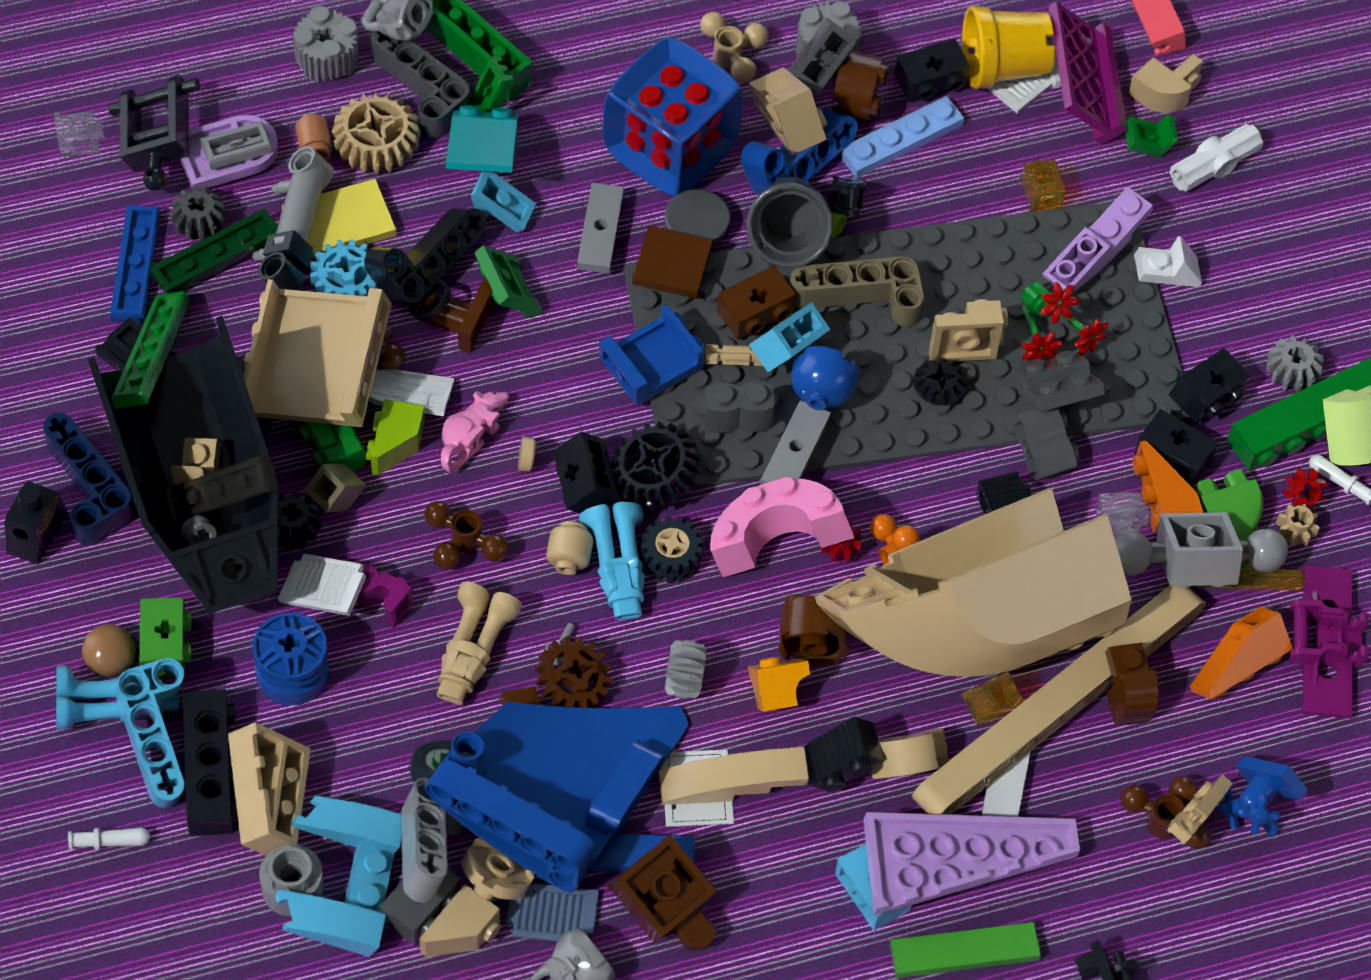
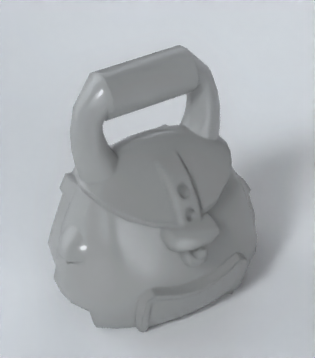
[360,0,433,41]
[530,928,615,980]

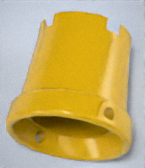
[962,6,1055,90]

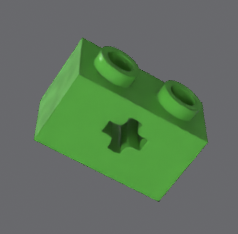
[140,597,192,677]

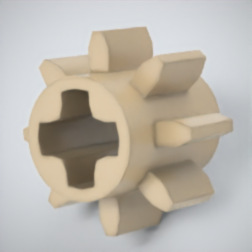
[1276,504,1320,547]

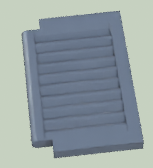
[506,883,599,942]

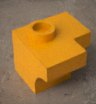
[748,657,810,712]

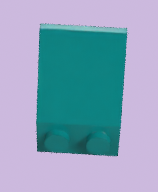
[446,106,519,173]

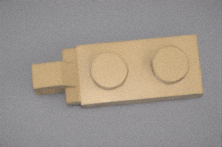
[1167,774,1232,845]

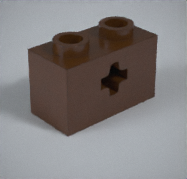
[717,265,796,340]

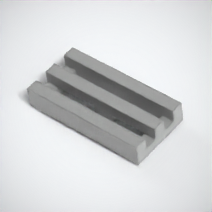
[200,121,273,170]

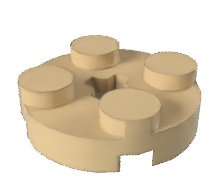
[461,838,535,900]

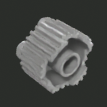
[796,1,862,76]
[293,6,359,83]

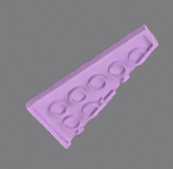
[863,812,1080,915]

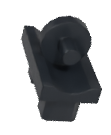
[1075,940,1140,980]

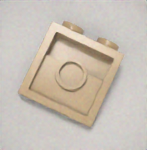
[929,299,1008,361]

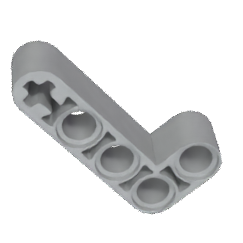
[401,778,466,903]

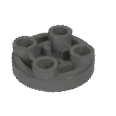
[665,189,730,246]

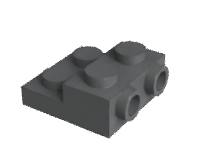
[1014,351,1105,411]

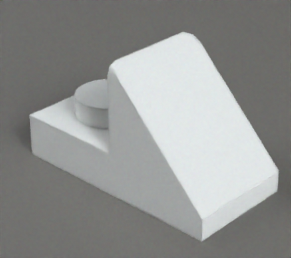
[1134,236,1202,287]

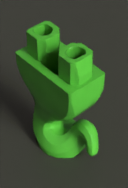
[1195,469,1287,572]

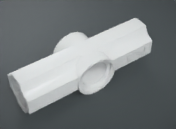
[1170,124,1263,192]

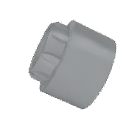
[259,844,324,916]

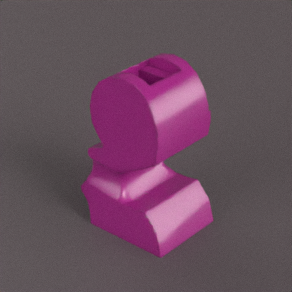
[356,563,413,628]

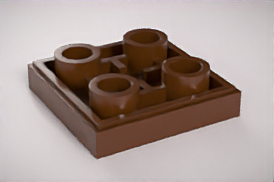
[632,225,713,299]

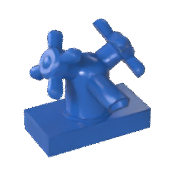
[1217,756,1308,837]

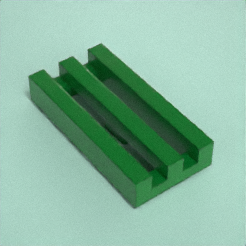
[470,56,514,112]

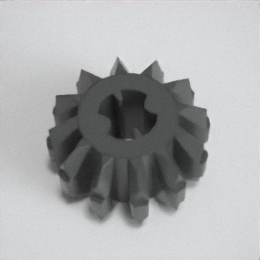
[170,185,227,241]

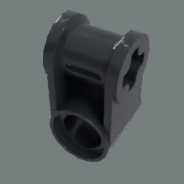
[829,176,865,216]

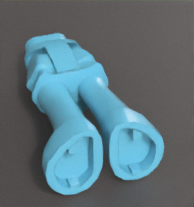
[579,502,645,621]
[56,665,179,730]

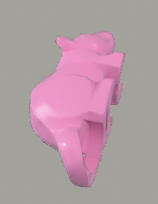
[441,391,509,473]

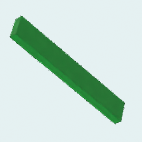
[111,291,190,409]

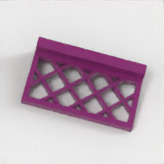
[1049,1,1127,144]

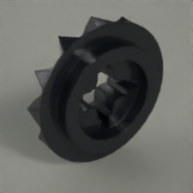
[913,356,968,406]

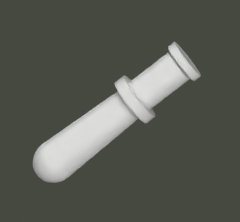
[1309,455,1371,506]
[68,828,150,850]

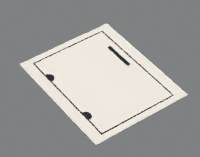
[662,750,734,827]

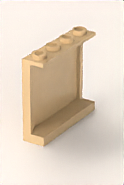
[243,279,392,427]

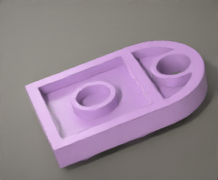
[180,115,278,191]

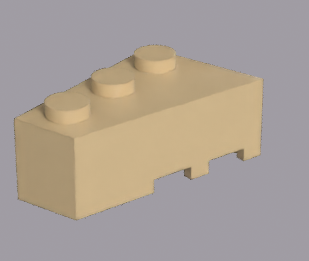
[749,67,827,156]
[228,722,311,856]

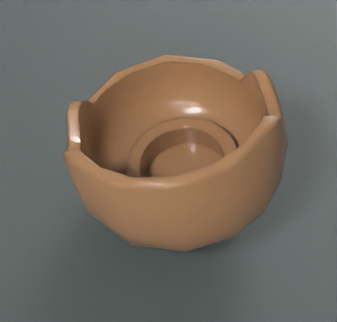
[82,624,136,677]

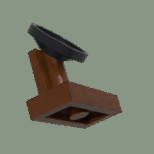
[409,279,496,353]

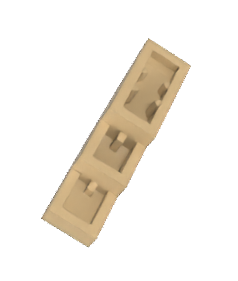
[658,747,809,805]

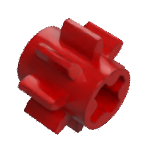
[1283,467,1327,510]
[820,520,862,562]

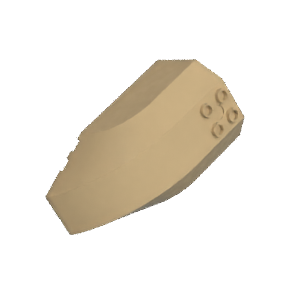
[815,488,1132,677]

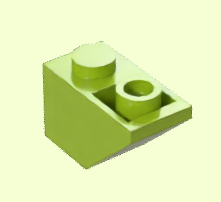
[366,399,425,475]

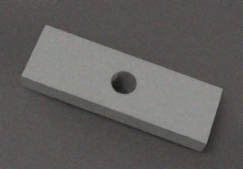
[577,183,624,274]
[760,400,831,485]

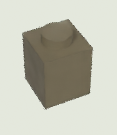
[304,463,366,513]

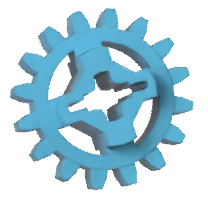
[310,239,377,296]

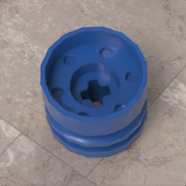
[253,613,329,706]

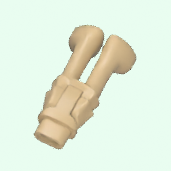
[436,582,522,705]

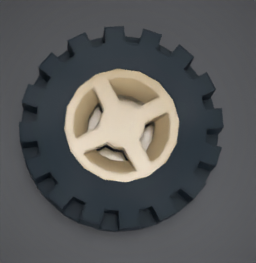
[641,516,703,583]

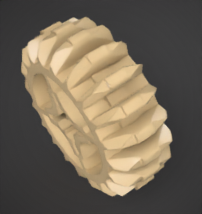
[332,92,420,175]

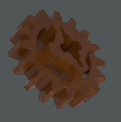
[534,636,612,708]

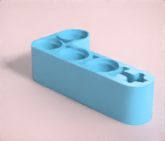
[115,658,184,808]

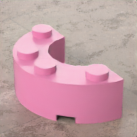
[710,477,854,577]

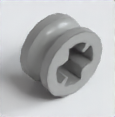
[181,515,217,546]

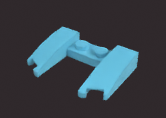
[275,796,402,957]

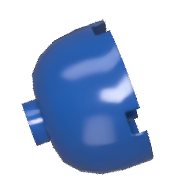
[791,346,860,410]

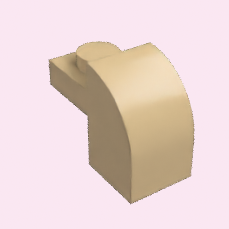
[1129,54,1203,113]
[871,728,949,779]

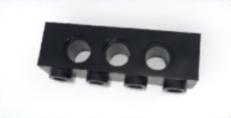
[183,689,238,837]

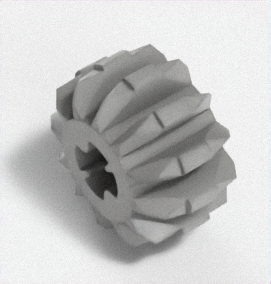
[1266,335,1324,393]
[664,640,706,699]

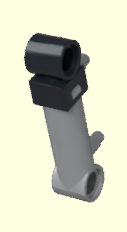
[252,146,334,291]

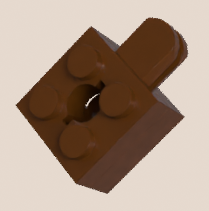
[607,834,717,951]

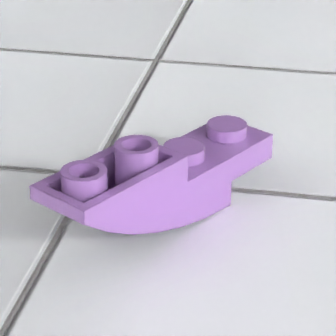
[1042,187,1153,292]

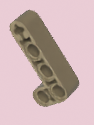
[789,256,924,327]

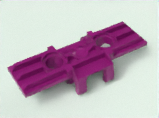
[1290,565,1368,719]

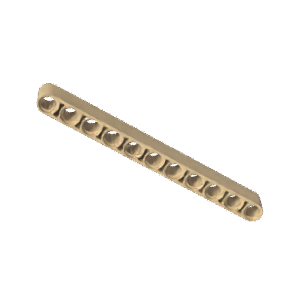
[912,585,1206,815]

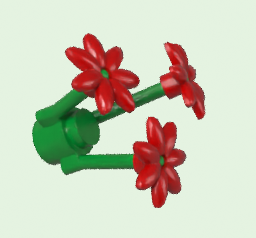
[1021,282,1109,360]

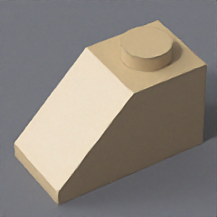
[420,885,501,957]

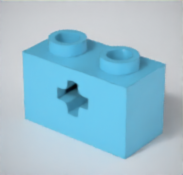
[749,302,830,372]
[835,844,912,931]

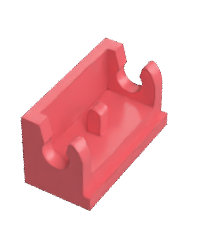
[1131,0,1186,56]

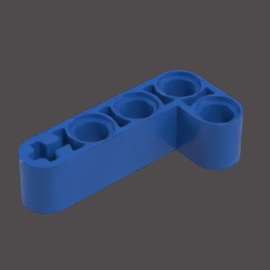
[741,109,858,195]

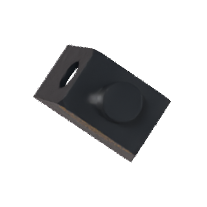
[4,481,68,565]

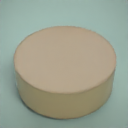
[518,436,536,472]

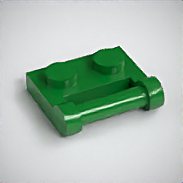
[474,245,542,318]

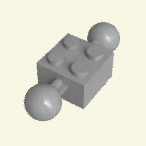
[1114,512,1288,588]

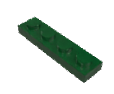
[150,208,278,294]

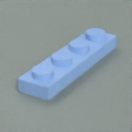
[839,96,964,178]

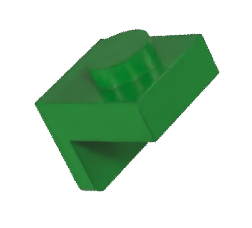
[1125,114,1178,158]

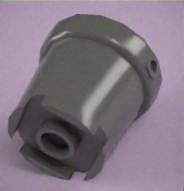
[746,177,833,268]

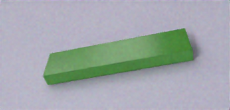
[890,922,1041,978]

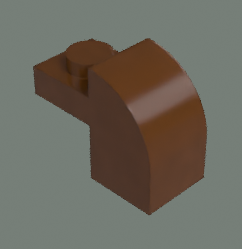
[1105,642,1158,727]

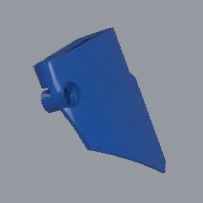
[424,701,689,893]

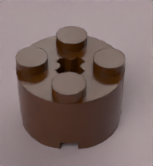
[831,51,890,121]
[779,594,850,667]

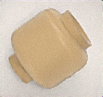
[546,521,594,575]

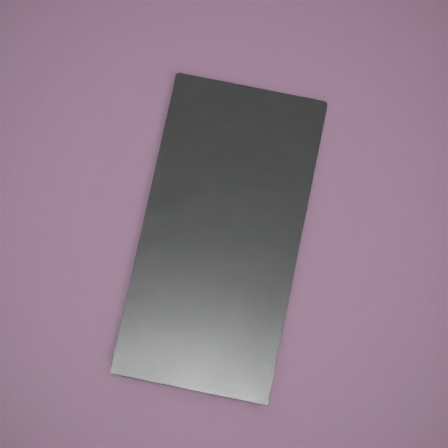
[623,202,1191,488]

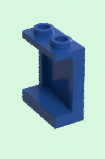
[599,304,705,406]

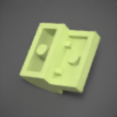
[1323,385,1371,465]

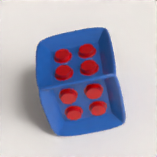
[603,37,743,197]

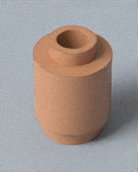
[295,113,332,160]

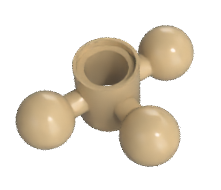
[700,12,769,83]

